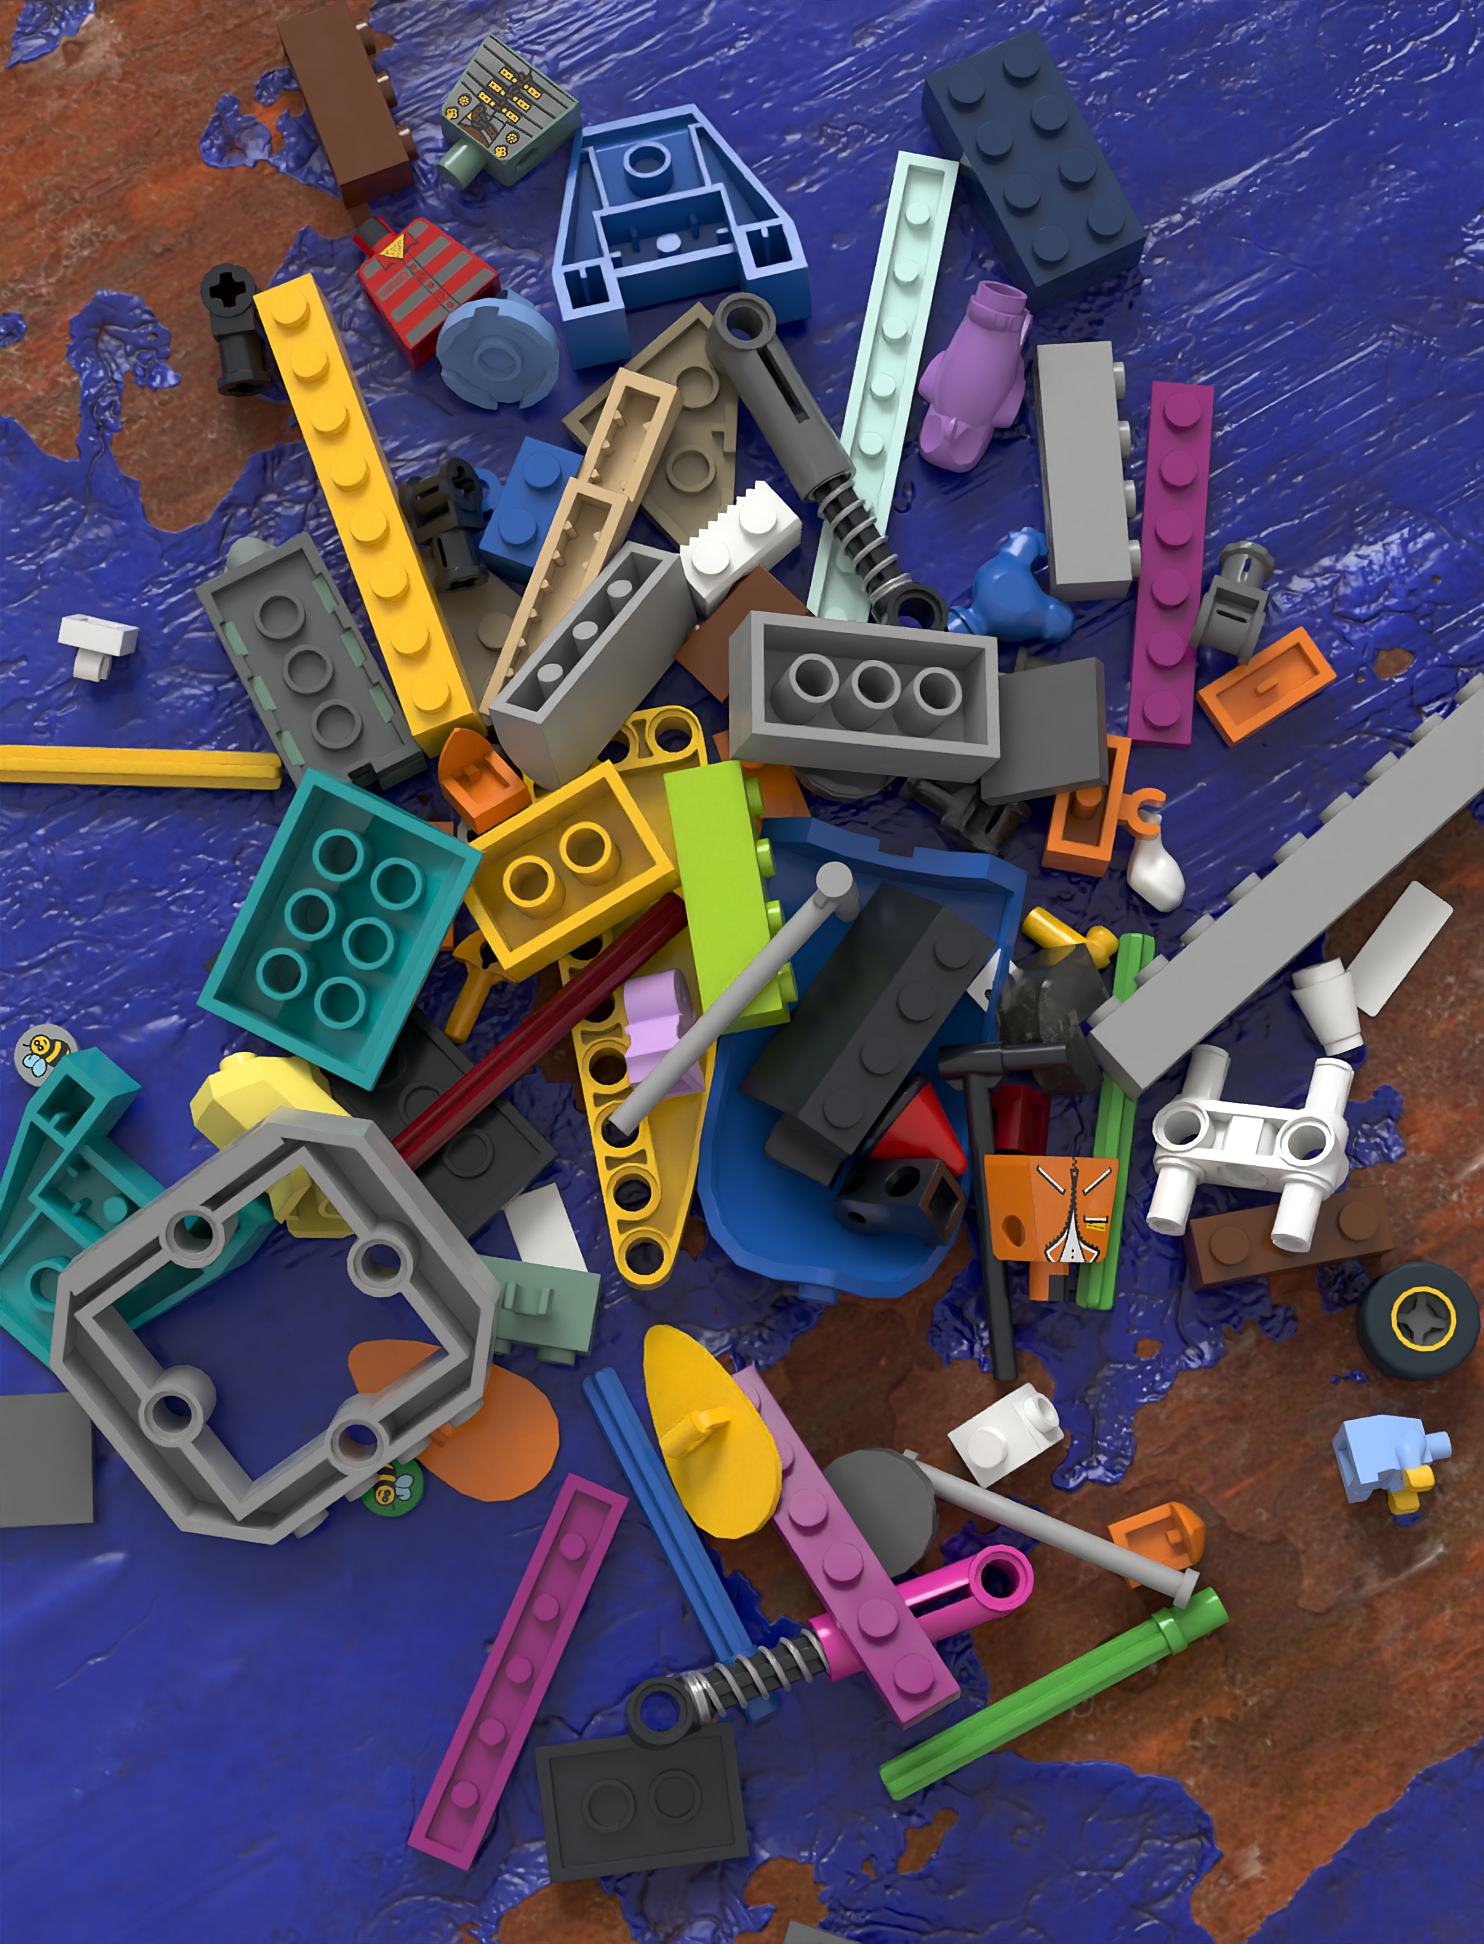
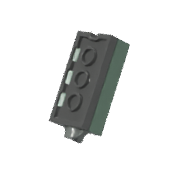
[194,532,428,791]

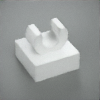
[58,614,139,682]

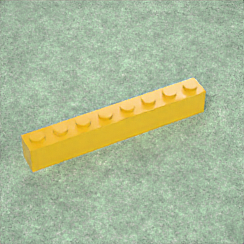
[253,273,488,759]

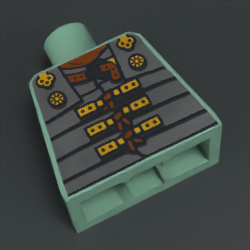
[436,33,582,191]

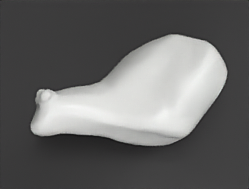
[1127,809,1185,912]

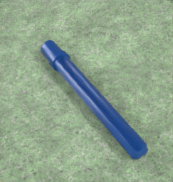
[580,1367,783,1724]

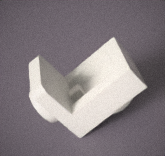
[947,1383,1064,1489]

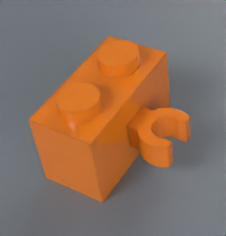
[1041,734,1166,878]

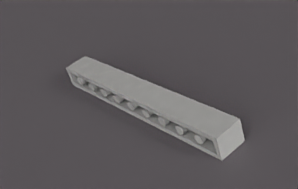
[1081,672,1484,1102]

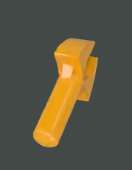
[443,929,518,1044]

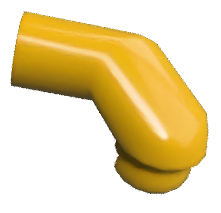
[1022,907,1119,970]

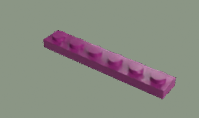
[1126,381,1214,751]
[731,1364,961,1731]
[407,1472,630,1871]

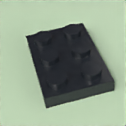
[534,1720,750,1884]

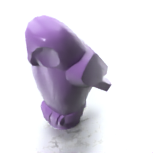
[918,281,1033,473]

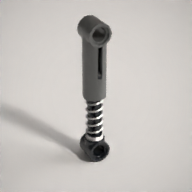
[705,292,949,631]

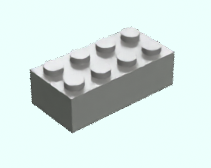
[729,610,1000,783]

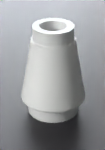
[1290,957,1364,1056]

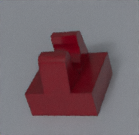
[990,1085,1051,1156]

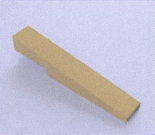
[478,367,684,718]

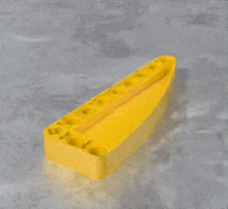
[522,706,718,1291]

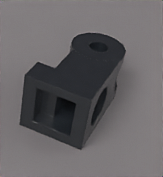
[831,1158,969,1246]

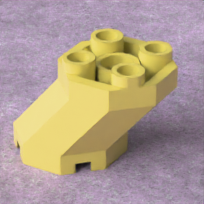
[190,1052,355,1238]

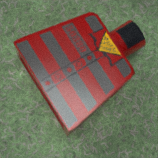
[353,215,501,372]

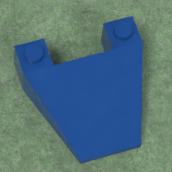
[551,103,812,371]

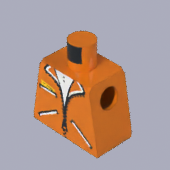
[984,1155,1119,1301]

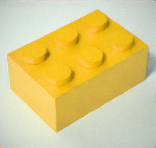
[464,759,682,983]

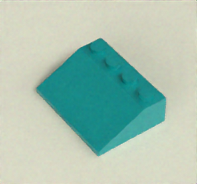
[196,767,486,1091]

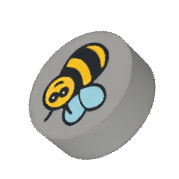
[14,1024,81,1089]

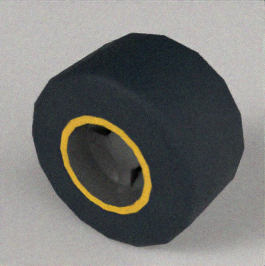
[1355,1261,1481,1382]

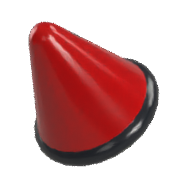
[856,1070,968,1177]

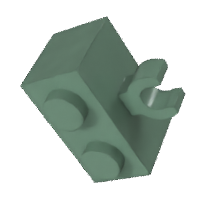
[477,1254,603,1366]

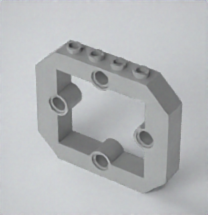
[49,1106,503,1545]

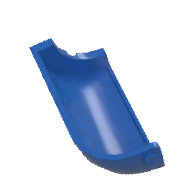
[697,817,1028,1306]

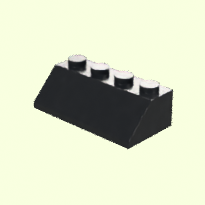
[736,882,998,1165]

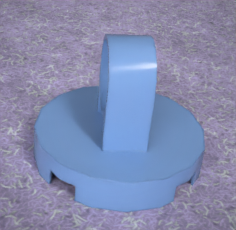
[436,287,561,410]

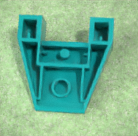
[0,1047,279,1371]

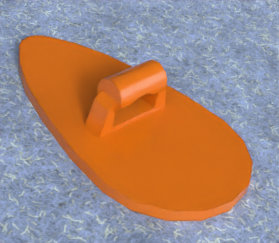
[348,1339,560,1502]

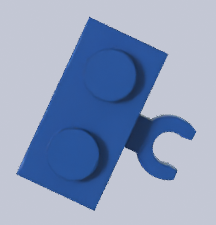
[474,436,584,586]

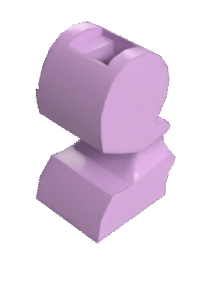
[624,968,706,1100]

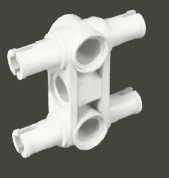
[1146,1045,1354,1253]

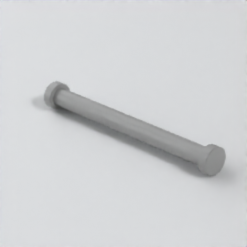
[903,1449,1200,1610]

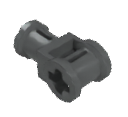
[1187,541,1275,666]

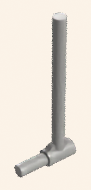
[608,862,860,1136]

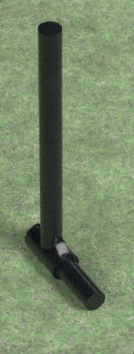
[937,1040,1072,1380]

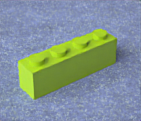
[663,759,798,1035]

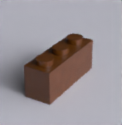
[276,0,419,210]
[1181,1184,1396,1292]

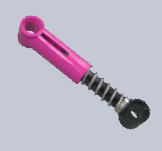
[623,1544,1034,1751]

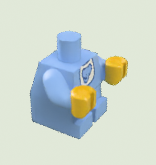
[1332,1415,1452,1515]

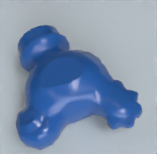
[944,526,1075,644]

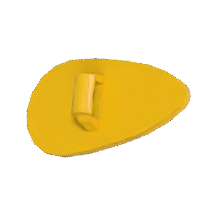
[643,1324,782,1539]

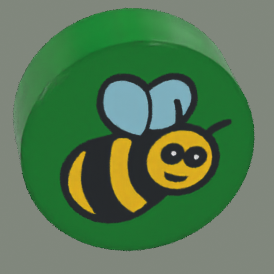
[360,1458,425,1517]

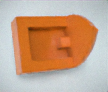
[438,727,532,835]
[1105,1502,1206,1589]

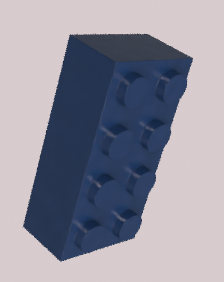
[921,27,1147,314]

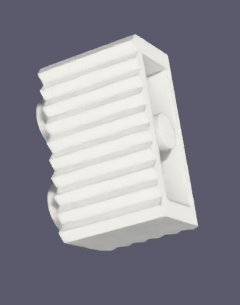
[678,481,802,620]

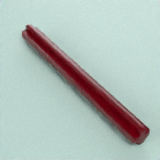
[390,891,688,1171]

